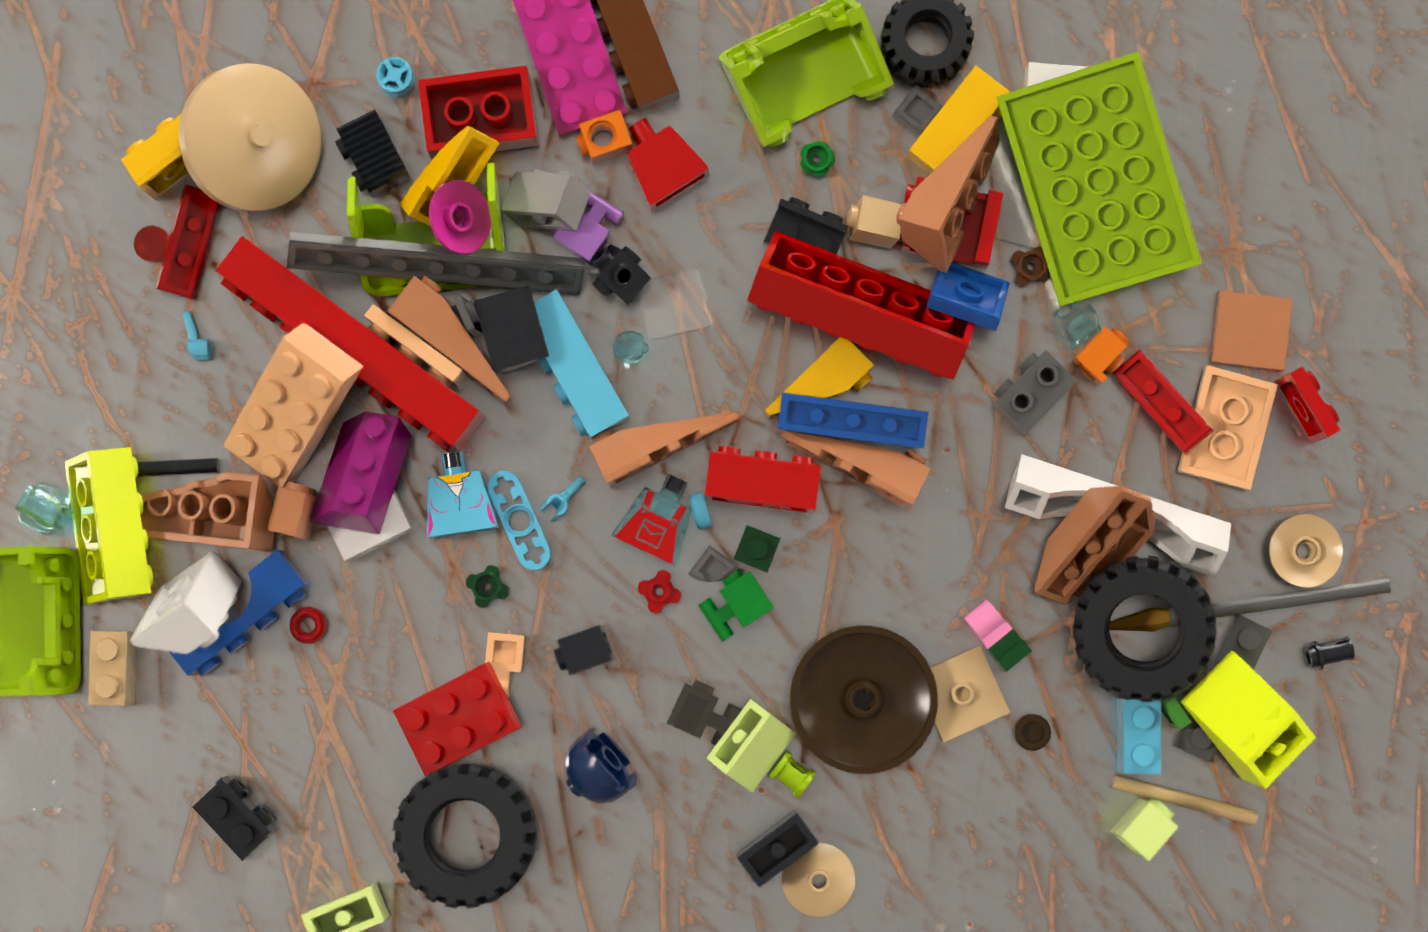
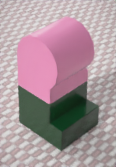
[963,600,1032,672]

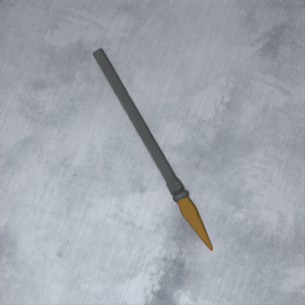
[1109,578,1391,632]

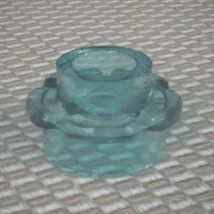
[613,331,649,363]

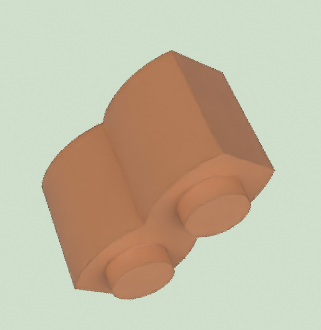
[267,481,317,541]

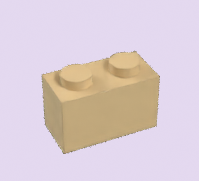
[88,631,137,706]

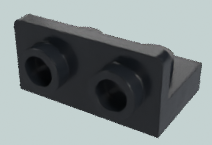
[763,197,848,254]
[193,776,277,861]

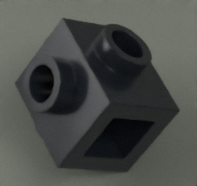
[587,244,651,305]

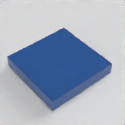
[926,262,1010,331]

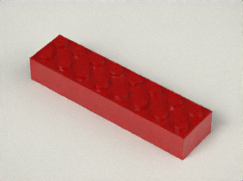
[215,236,486,452]

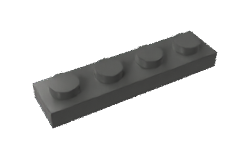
[1173,615,1272,763]

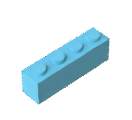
[534,289,630,440]

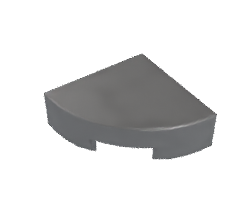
[688,545,739,582]

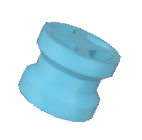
[376,57,416,98]

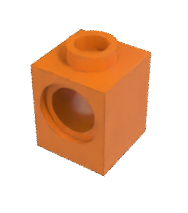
[576,110,633,165]

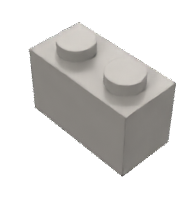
[501,169,591,231]

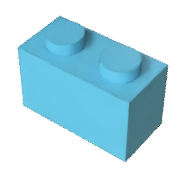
[1117,698,1161,774]

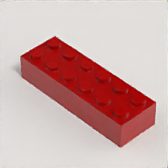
[747,231,975,380]

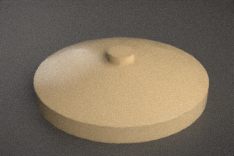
[179,63,321,211]

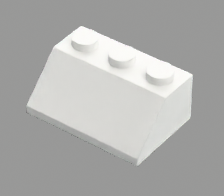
[130,550,242,654]

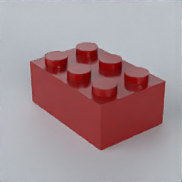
[418,65,539,159]
[704,446,821,514]

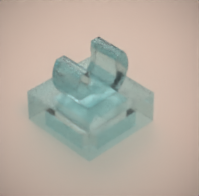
[1055,301,1102,349]

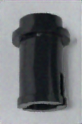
[1304,636,1355,670]

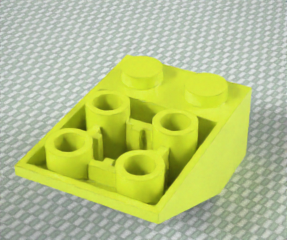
[1181,651,1316,789]

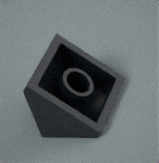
[474,285,549,374]

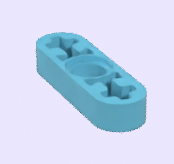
[488,471,552,571]

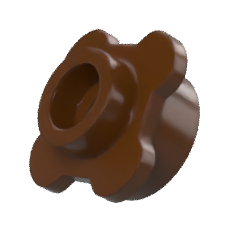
[1011,247,1051,286]

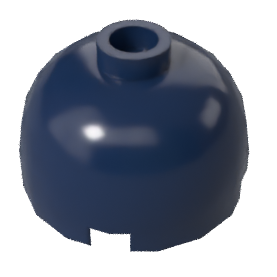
[565,728,637,804]

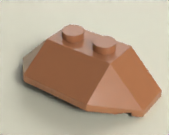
[1035,485,1155,605]

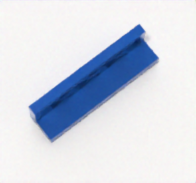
[776,392,929,448]

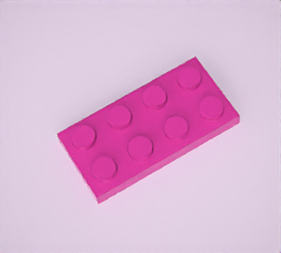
[513,0,627,135]

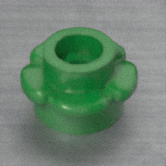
[800,141,835,177]

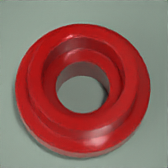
[289,607,327,644]

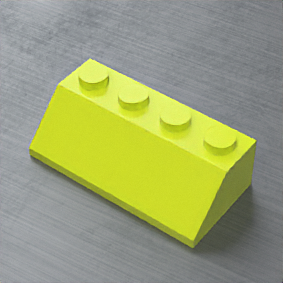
[65,447,153,605]

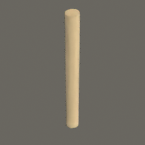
[1111,774,1258,826]

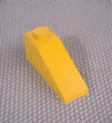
[764,337,874,419]

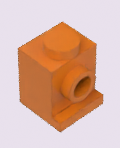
[1071,326,1130,387]

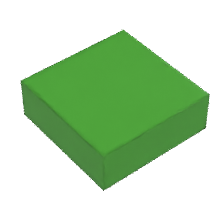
[1155,696,1192,729]

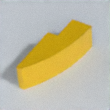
[399,126,499,226]

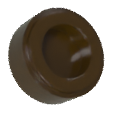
[1013,714,1051,751]

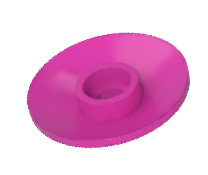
[429,180,491,254]

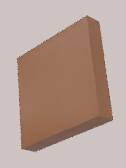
[1210,290,1293,372]

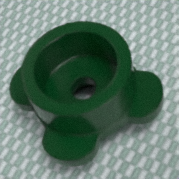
[466,565,509,608]

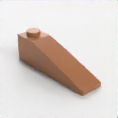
[897,115,1000,273]
[386,276,510,403]
[780,430,931,509]
[140,472,274,552]

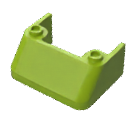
[347,163,506,297]

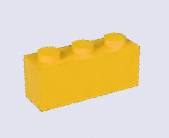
[906,65,1010,175]

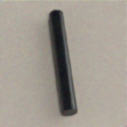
[137,458,219,476]

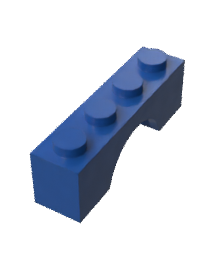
[168,549,310,677]

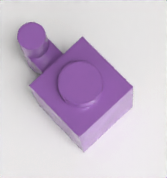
[552,189,624,266]

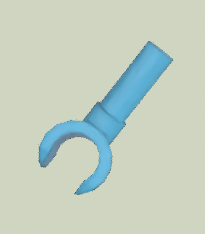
[182,311,212,360]
[540,476,586,521]

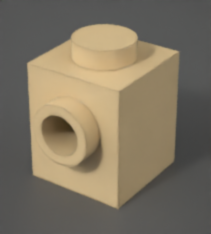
[846,195,901,249]

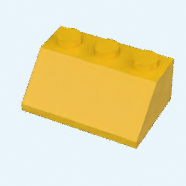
[121,113,189,200]

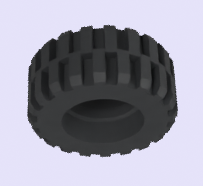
[1073,555,1217,702]
[392,764,537,909]

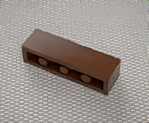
[590,0,680,114]

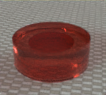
[134,225,170,263]

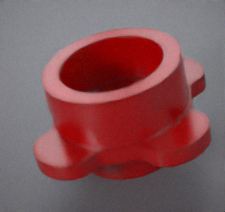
[638,570,681,613]

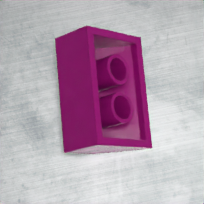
[310,411,412,535]

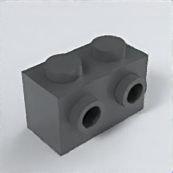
[992,350,1078,436]

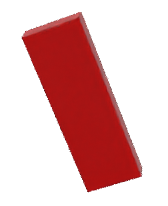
[155,184,219,300]
[1112,349,1213,456]

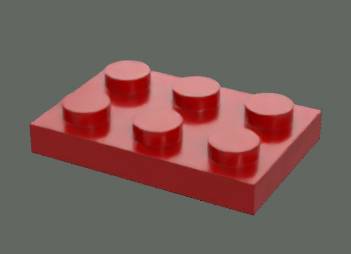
[393,661,522,776]

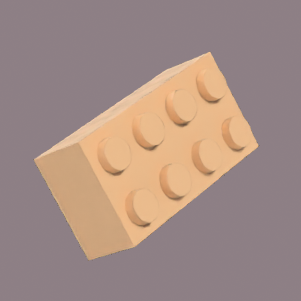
[223,323,363,488]

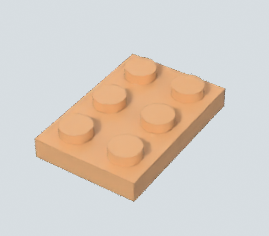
[364,304,469,389]
[1177,365,1278,491]

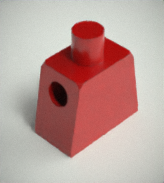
[627,118,709,212]

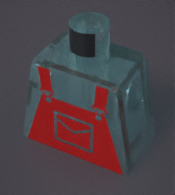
[611,474,692,567]

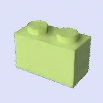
[706,699,796,793]
[1110,798,1178,861]
[301,883,390,932]

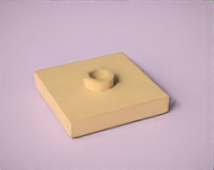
[931,645,1011,743]

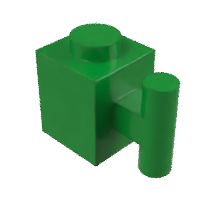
[698,569,774,642]

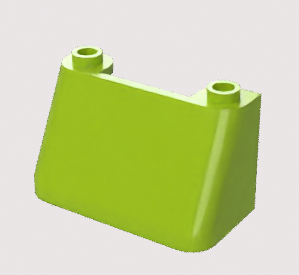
[719,0,894,147]
[0,546,81,697]

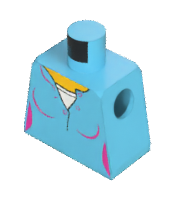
[427,452,500,539]

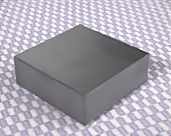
[892,85,943,136]

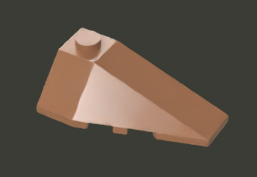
[589,412,739,488]

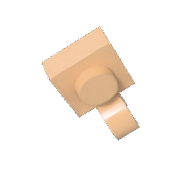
[485,632,525,698]

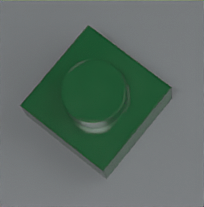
[733,525,781,573]

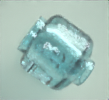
[15,482,74,536]

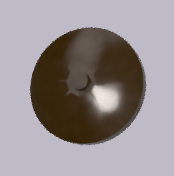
[790,626,938,774]

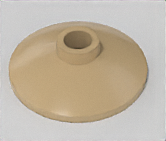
[1269,514,1343,588]
[782,842,855,917]

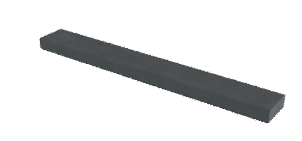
[287,232,585,294]

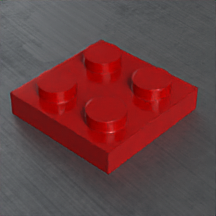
[1274,366,1341,444]

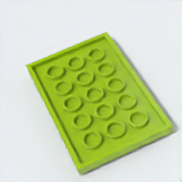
[996,51,1202,306]

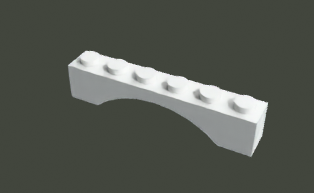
[1005,454,1231,577]

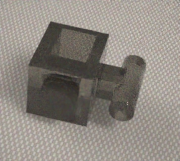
[667,679,742,746]

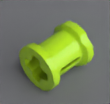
[767,750,816,799]

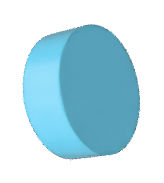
[689,492,712,530]

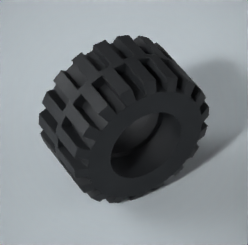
[880,0,974,88]

